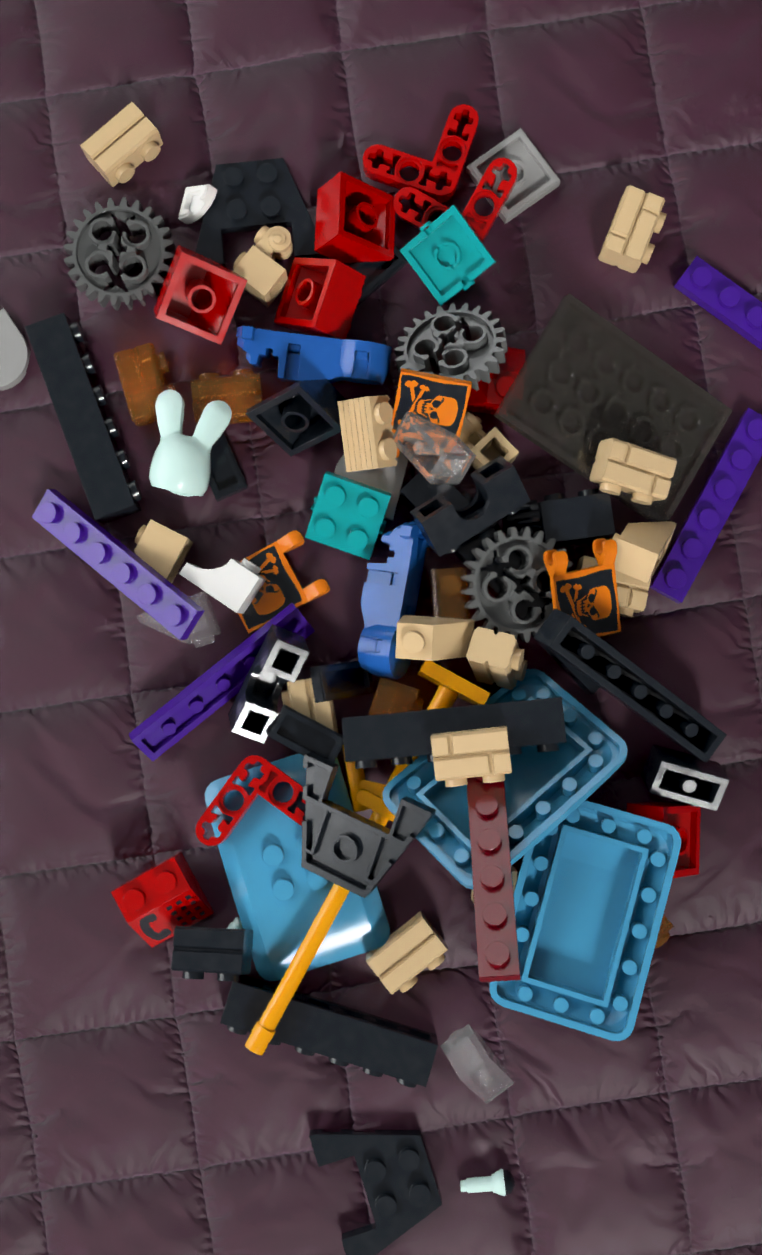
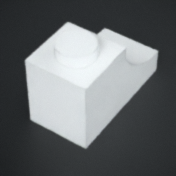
[179,558,266,614]

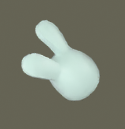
[149,389,232,497]

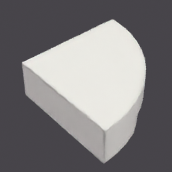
[178,184,217,224]

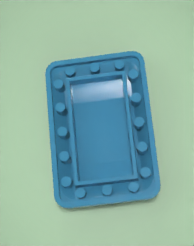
[382,669,628,889]
[205,753,390,981]
[489,800,681,1041]

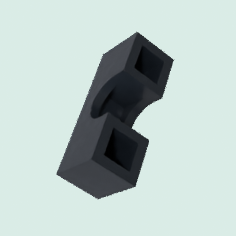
[410,456,530,557]
[228,624,310,743]

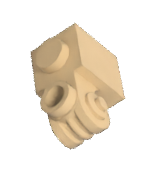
[233,225,293,307]
[458,411,519,470]

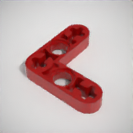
[363,104,479,203]
[393,157,517,243]
[195,755,306,846]

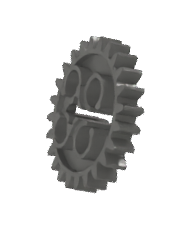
[63,197,176,311]
[394,303,508,391]
[460,527,573,643]

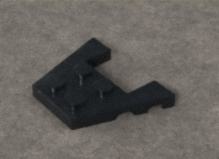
[196,158,326,267]
[301,752,436,898]
[309,1129,442,1255]

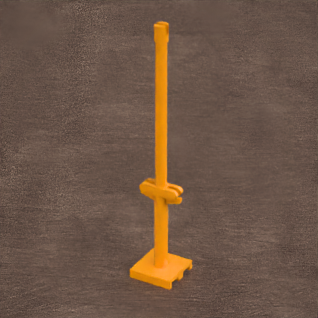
[245,661,491,1055]

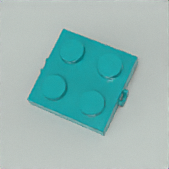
[400,205,496,306]
[305,471,392,560]

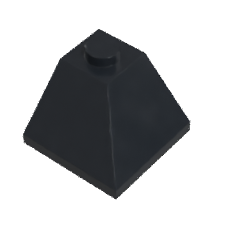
[246,379,346,457]

